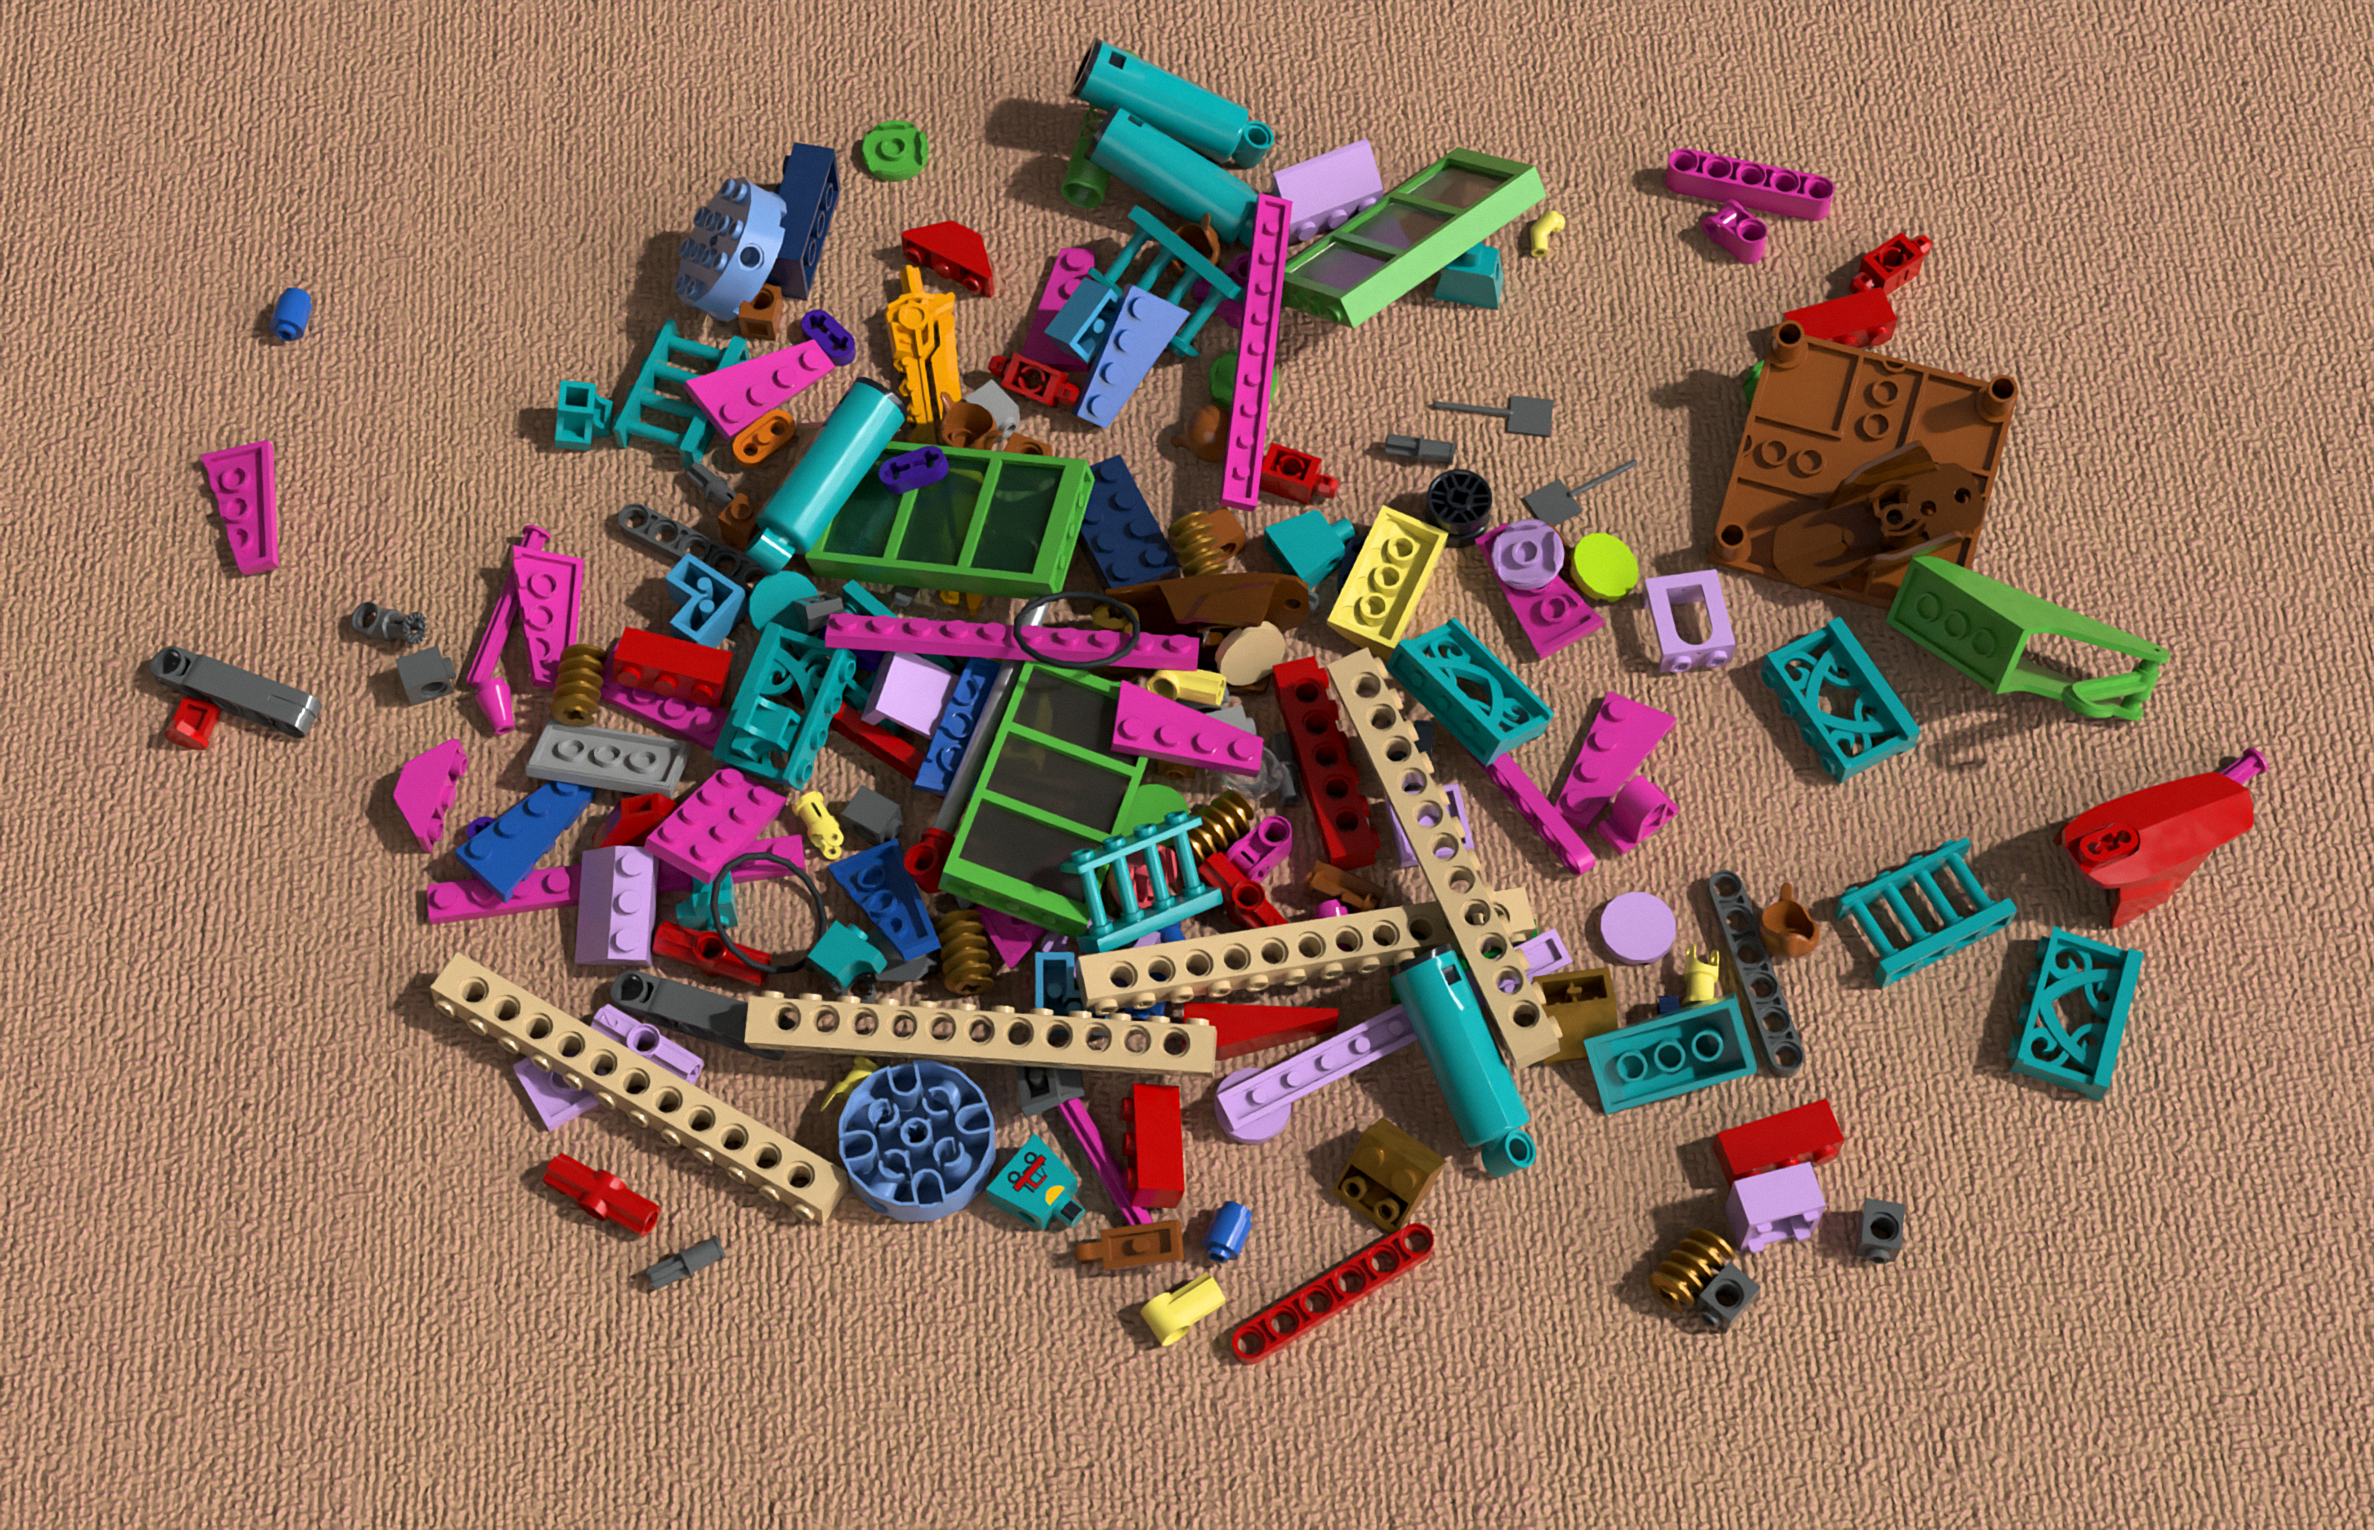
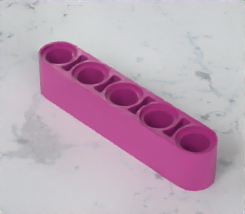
[1665,148,1834,221]

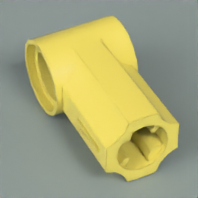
[1146,669,1226,707]
[1140,1272,1225,1346]

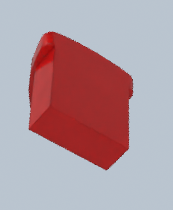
[164,696,221,750]

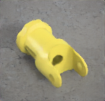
[792,791,844,860]
[1682,943,1719,1007]
[820,1055,880,1112]

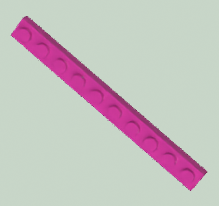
[1218,193,1293,513]
[825,613,1199,671]
[427,834,806,925]

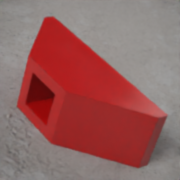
[901,220,994,298]
[592,792,681,850]

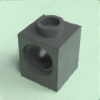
[395,645,457,706]
[842,785,904,846]
[1855,1198,1905,1264]
[1695,1261,1761,1333]

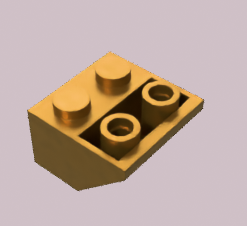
[1532,967,1618,1065]
[1331,1117,1447,1234]

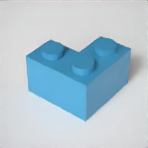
[1044,277,1120,364]
[665,553,748,648]
[1035,952,1108,1037]

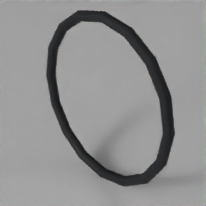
[1013,591,1140,669]
[710,852,828,974]

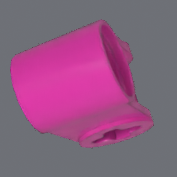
[1702,199,1768,264]
[1225,815,1292,883]

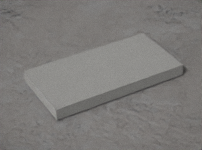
[526,719,691,799]

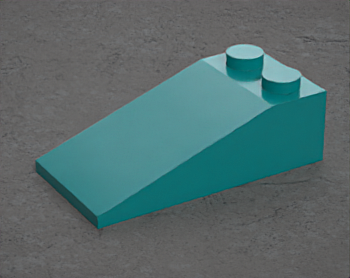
[1583,992,1757,1114]

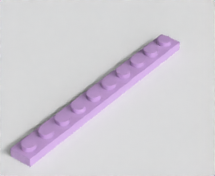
[1215,928,1573,1132]

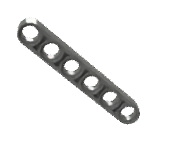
[618,503,770,598]
[1706,870,1804,1078]

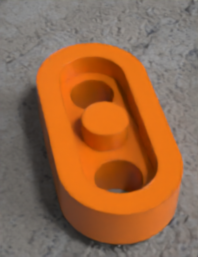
[733,410,796,468]

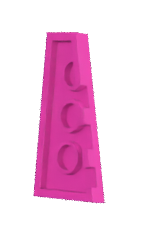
[1021,248,1096,372]
[683,339,836,442]
[201,440,279,575]
[1475,522,1606,660]
[510,545,584,690]
[599,639,729,752]
[1110,680,1264,778]
[1555,691,1677,831]

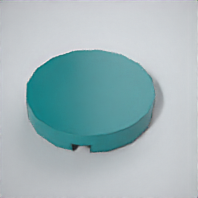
[748,571,819,635]

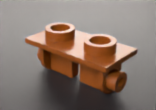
[1303,859,1386,914]

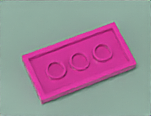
[644,764,787,885]

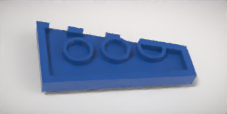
[910,657,1002,805]
[455,780,595,904]

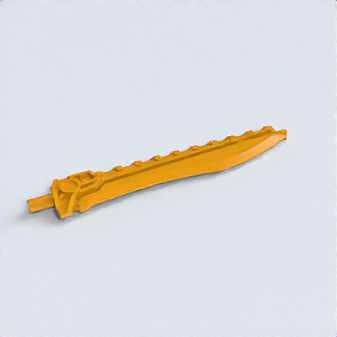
[884,265,993,616]

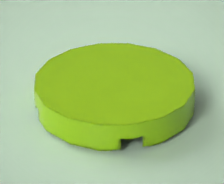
[1569,533,1639,602]

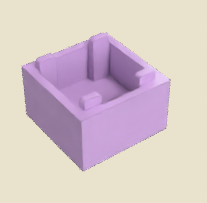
[1724,1161,1826,1254]

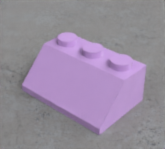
[1272,138,1383,244]
[575,846,659,967]

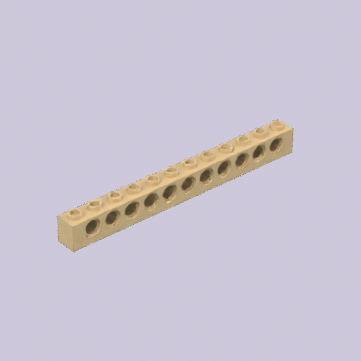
[1327,647,1563,1071]
[1075,887,1536,1016]
[430,952,849,1225]
[744,991,1217,1078]

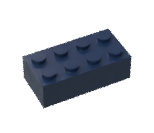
[765,142,841,300]
[1055,454,1181,591]

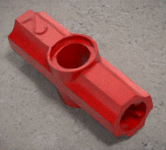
[1197,852,1289,930]
[652,921,772,987]
[543,1152,661,1238]

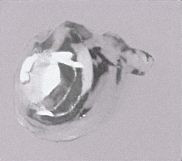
[1217,746,1289,801]

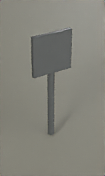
[1433,395,1554,438]
[1523,459,1638,527]

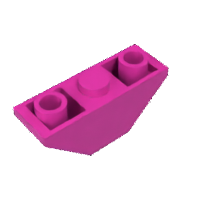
[393,738,468,854]

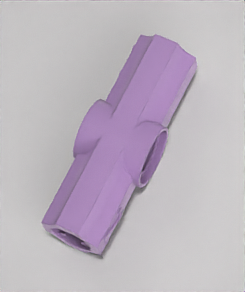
[590,1004,704,1085]

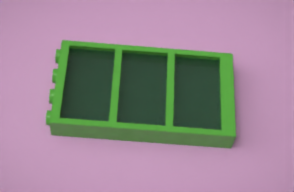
[805,441,1095,603]

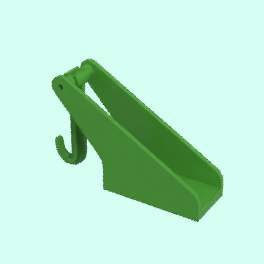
[1885,556,2170,721]

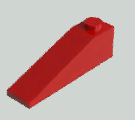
[1182,1002,1339,1061]

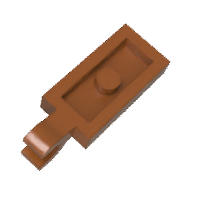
[1074,1219,1184,1271]

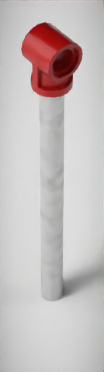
[903,596,1050,894]

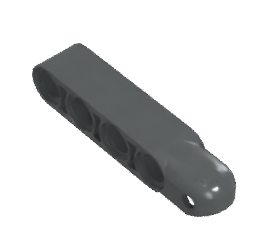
[150,646,322,739]
[610,970,796,1061]

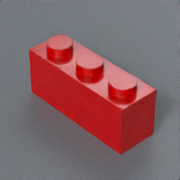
[1782,287,1897,348]
[612,626,733,708]
[1120,1083,1185,1209]
[1712,1098,1845,1189]

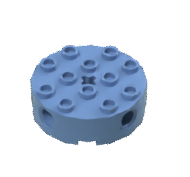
[674,177,787,322]
[839,1060,996,1222]

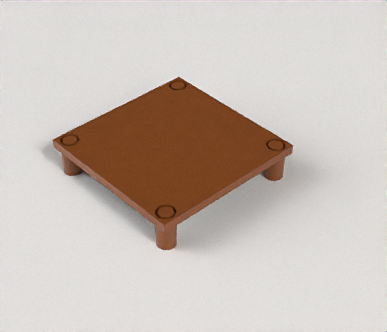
[1707,320,2019,611]

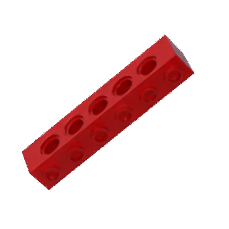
[1272,656,1380,871]

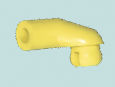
[1530,210,1565,258]

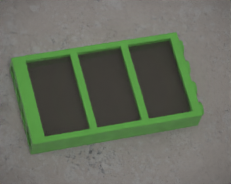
[1281,147,1547,329]
[938,660,1148,940]

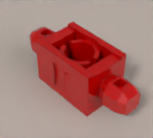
[1849,232,1932,296]
[988,353,1081,408]
[1259,442,1339,506]

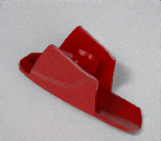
[2053,771,2254,929]

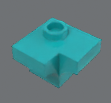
[554,380,613,451]
[731,690,804,762]
[676,871,739,932]
[807,920,888,988]

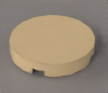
[1215,621,1286,686]

